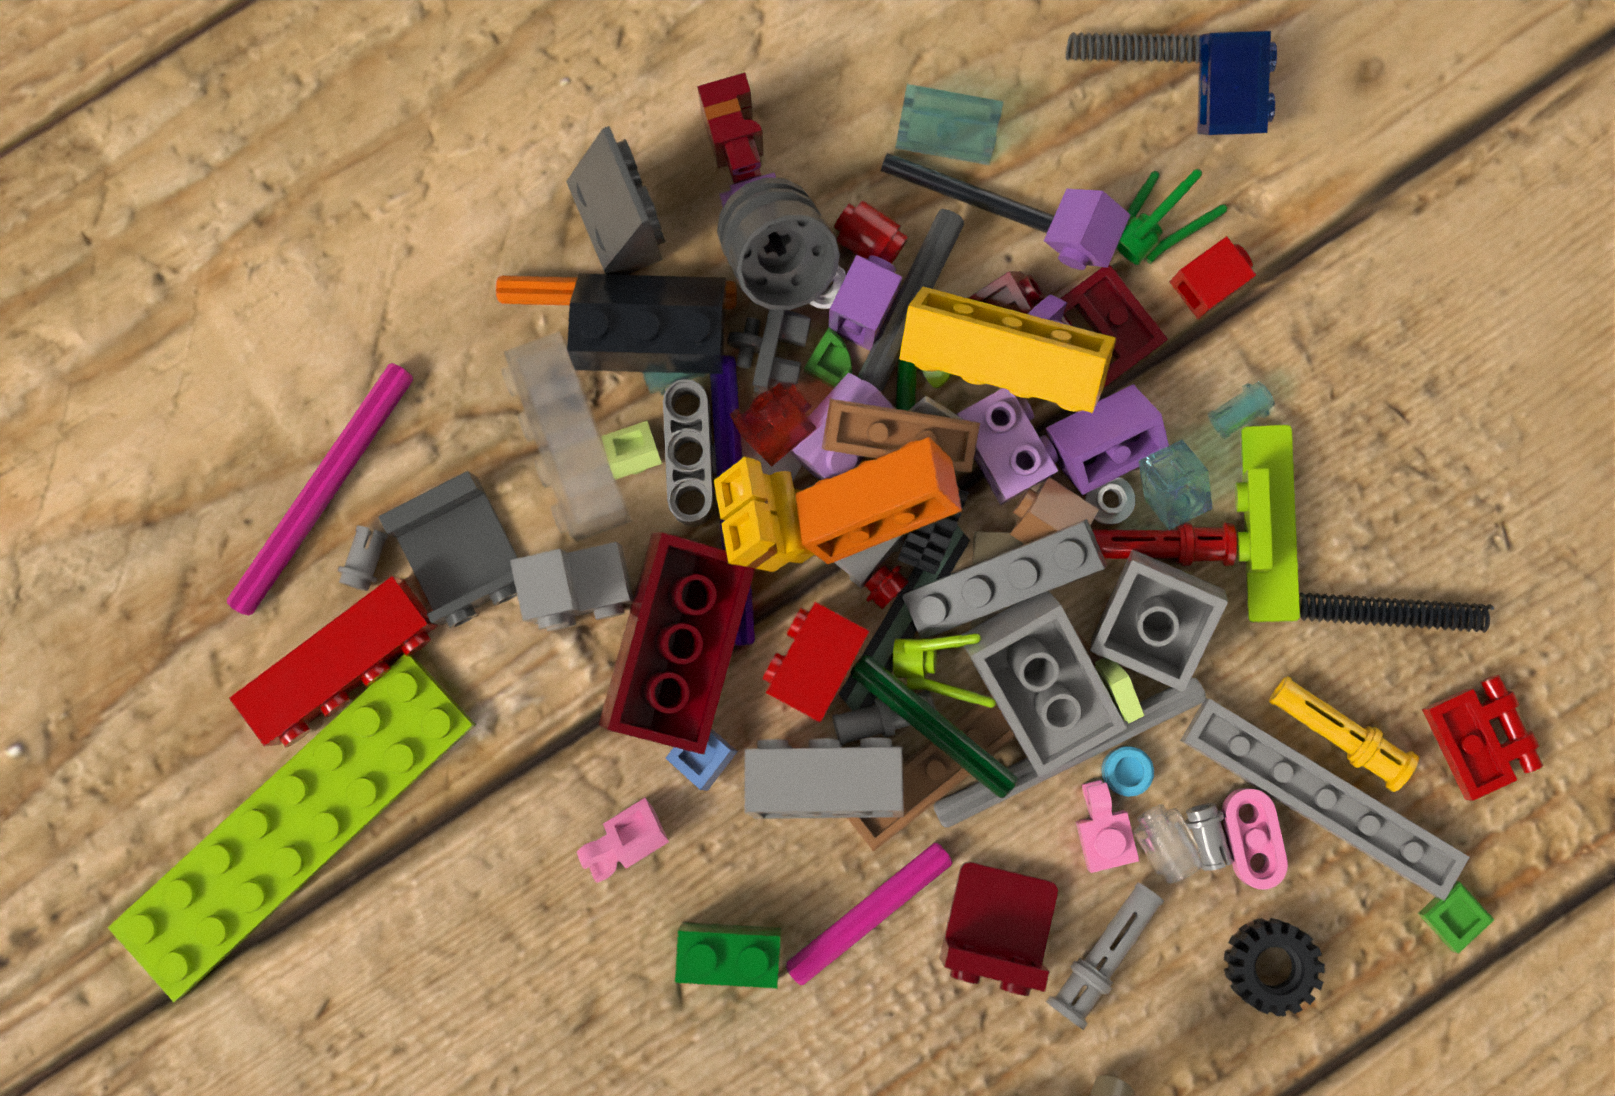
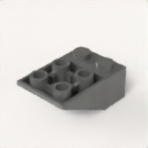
[566,126,666,275]

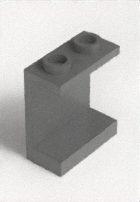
[378,471,518,628]

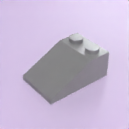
[962,591,1127,778]

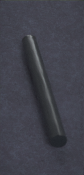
[881,153,1055,233]

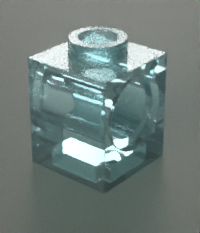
[1138,439,1213,530]

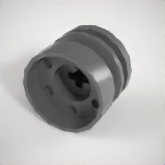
[717,177,840,310]

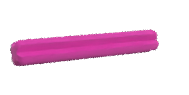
[786,843,952,985]

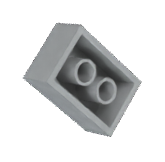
[745,738,904,819]

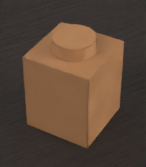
[1010,477,1099,544]

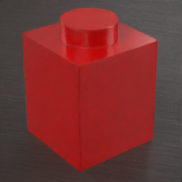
[1169,236,1256,320]

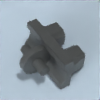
[727,309,811,396]

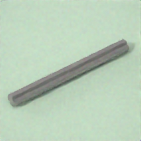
[934,678,1206,828]

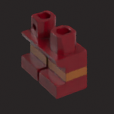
[697,72,764,184]

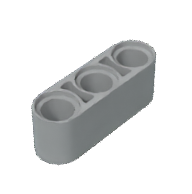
[663,379,715,527]

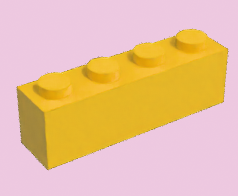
[899,287,1116,413]

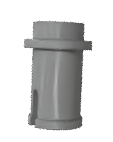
[338,525,388,591]
[1184,803,1234,871]

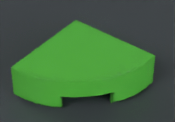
[804,328,852,389]

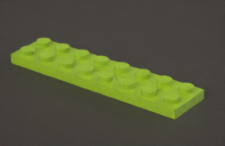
[108,654,476,1002]

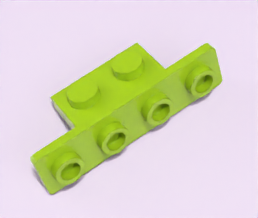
[1235,425,1300,622]

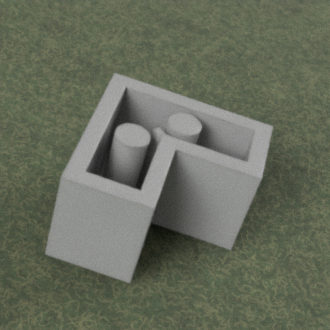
[510,542,634,631]

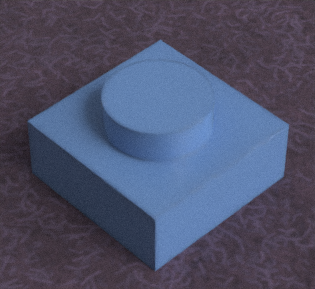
[665,729,738,791]

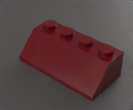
[599,532,755,755]

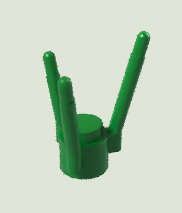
[1116,169,1228,265]

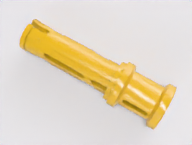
[1269,676,1419,792]

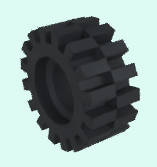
[898,488,969,575]
[1224,918,1325,1016]

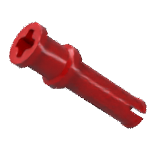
[1092,522,1237,567]

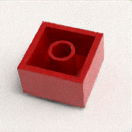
[762,602,869,722]

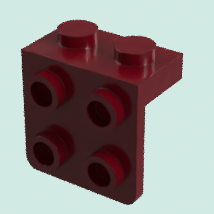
[939,861,1058,996]

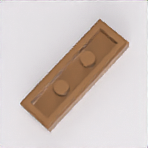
[822,398,980,473]

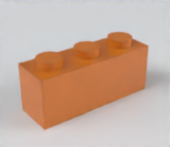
[795,437,962,564]

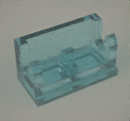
[895,84,1004,165]

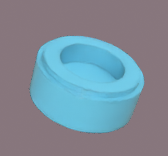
[1101,746,1154,797]

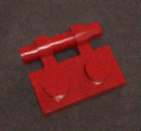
[1422,674,1544,801]

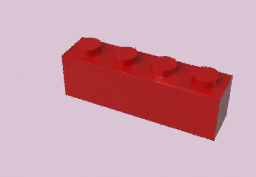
[229,576,438,748]

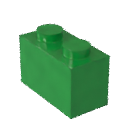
[675,922,781,989]

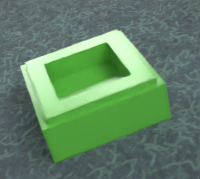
[1418,881,1494,954]

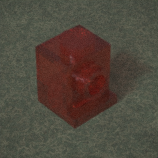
[729,382,817,467]

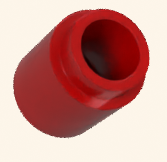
[833,200,909,264]

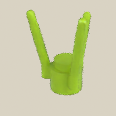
[893,634,996,708]

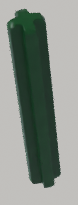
[850,655,1018,798]

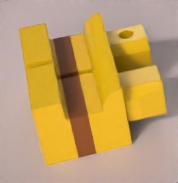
[714,456,815,572]

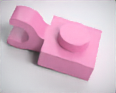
[1076,780,1139,873]
[577,798,669,883]

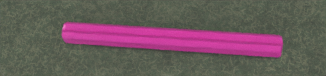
[227,363,413,616]

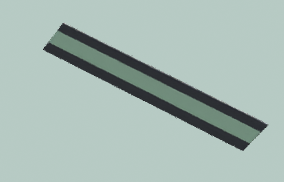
[839,525,970,711]

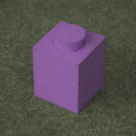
[1044,189,1130,270]

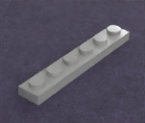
[1180,699,1470,900]

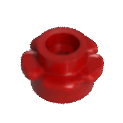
[864,565,909,610]

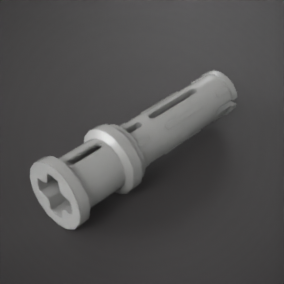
[1046,882,1164,1030]

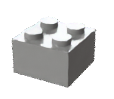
[1090,549,1228,692]

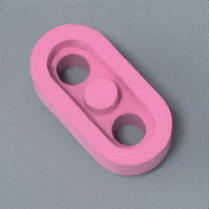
[1222,788,1288,890]

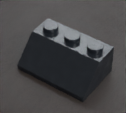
[567,274,726,374]

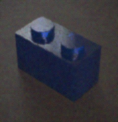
[1197,31,1277,135]

